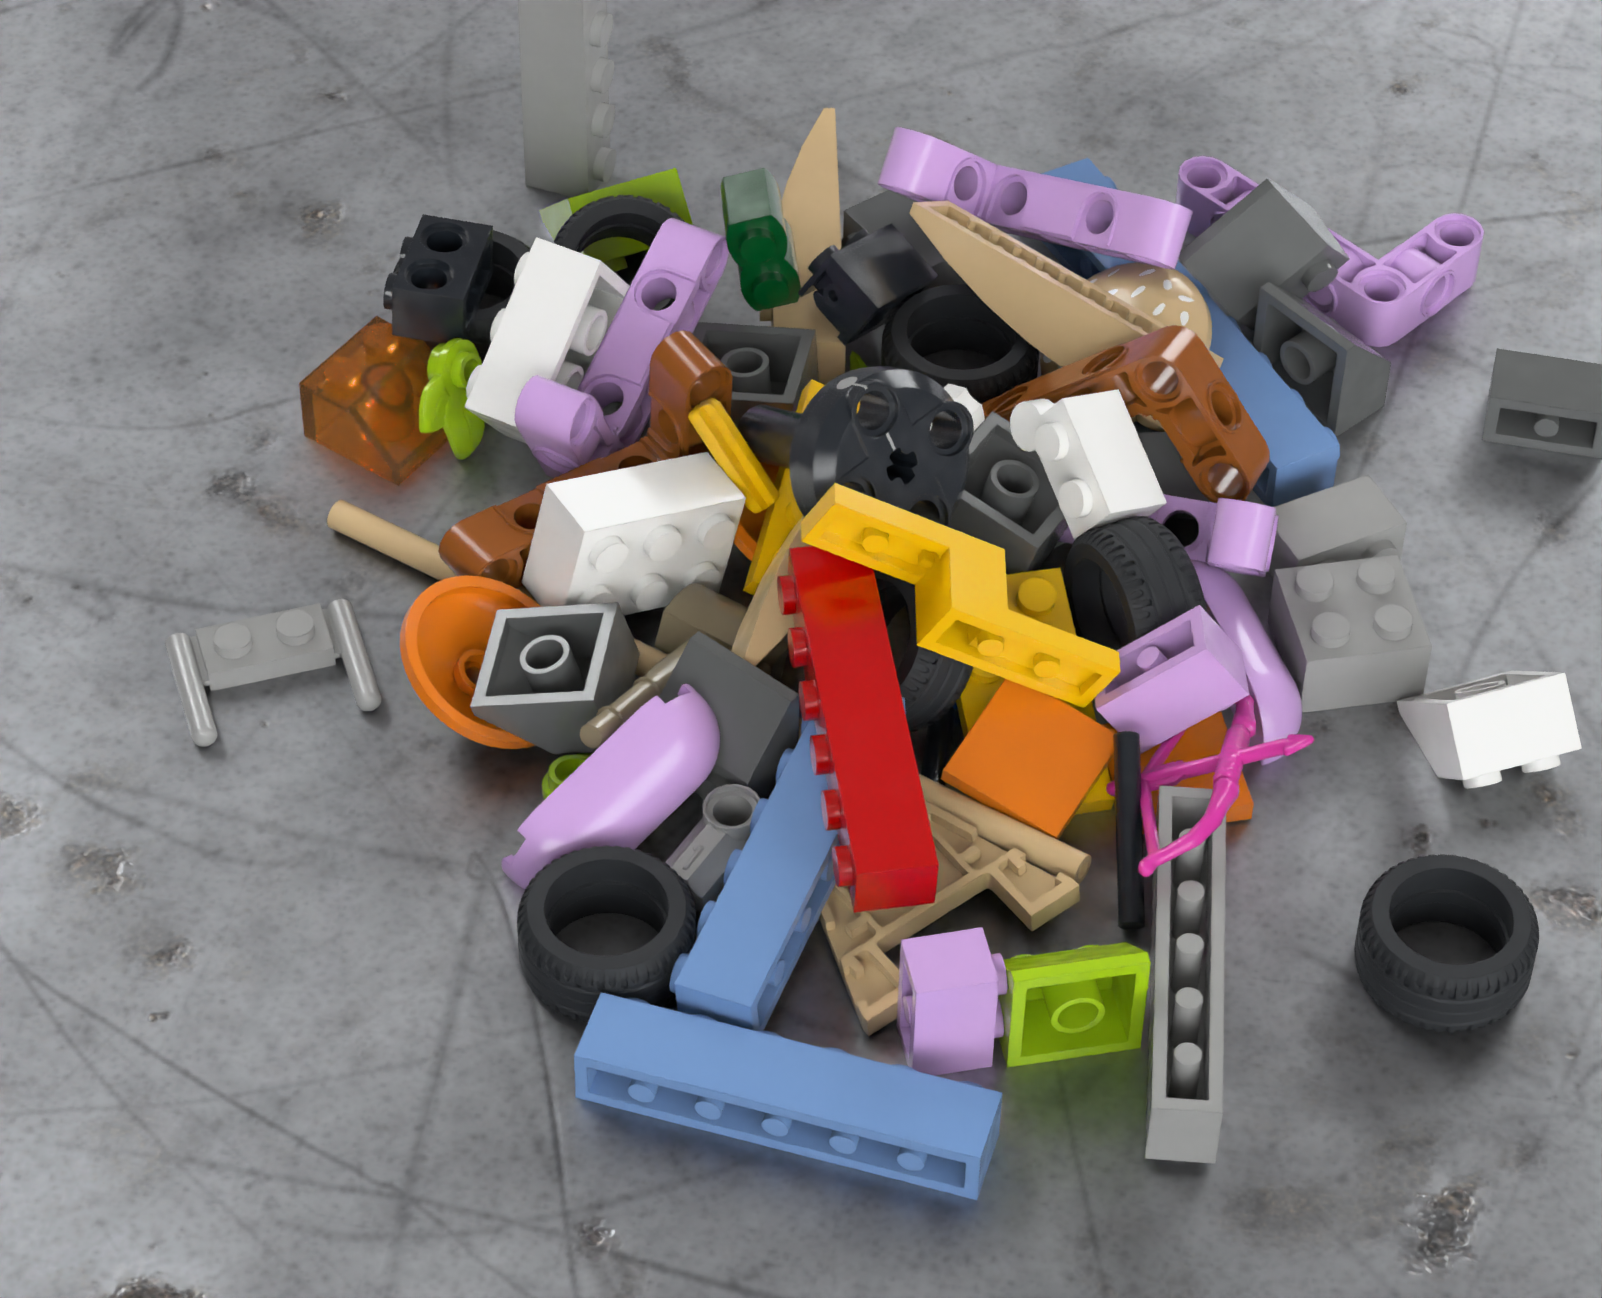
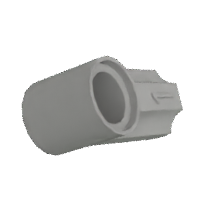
[665,784,760,913]

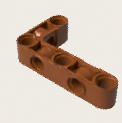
[981,325,1270,503]
[438,330,733,589]

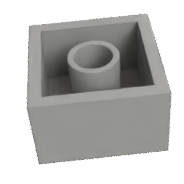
[1268,555,1432,713]

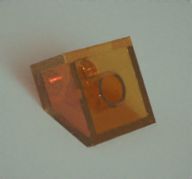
[299,316,448,486]

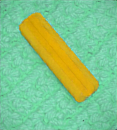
[688,398,779,514]

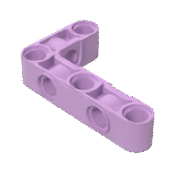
[878,127,1193,270]
[1175,156,1484,347]
[514,218,729,478]
[1059,494,1279,577]

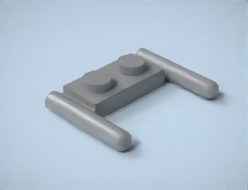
[165,599,382,747]

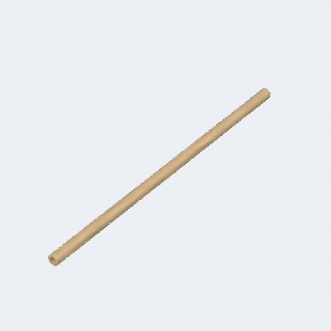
[327,500,1092,884]

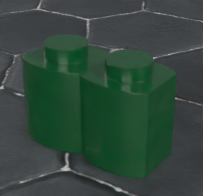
[720,168,801,311]

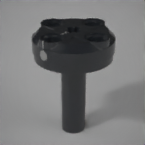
[737,366,974,527]

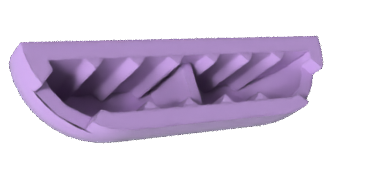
[1191,560,1302,765]
[501,684,720,889]

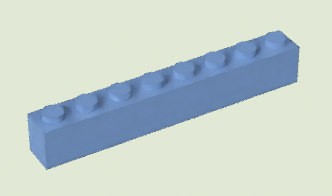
[1042,158,1340,507]

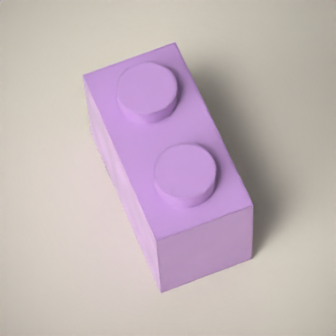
[1095,605,1249,754]
[896,927,1008,1076]

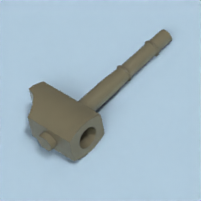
[580,583,789,749]

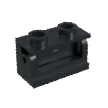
[798,223,939,346]

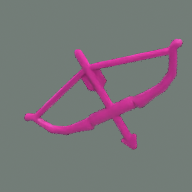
[1106,695,1314,877]

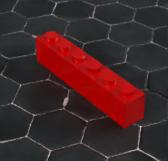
[777,546,939,913]

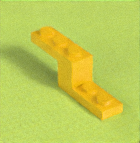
[801,483,1120,708]

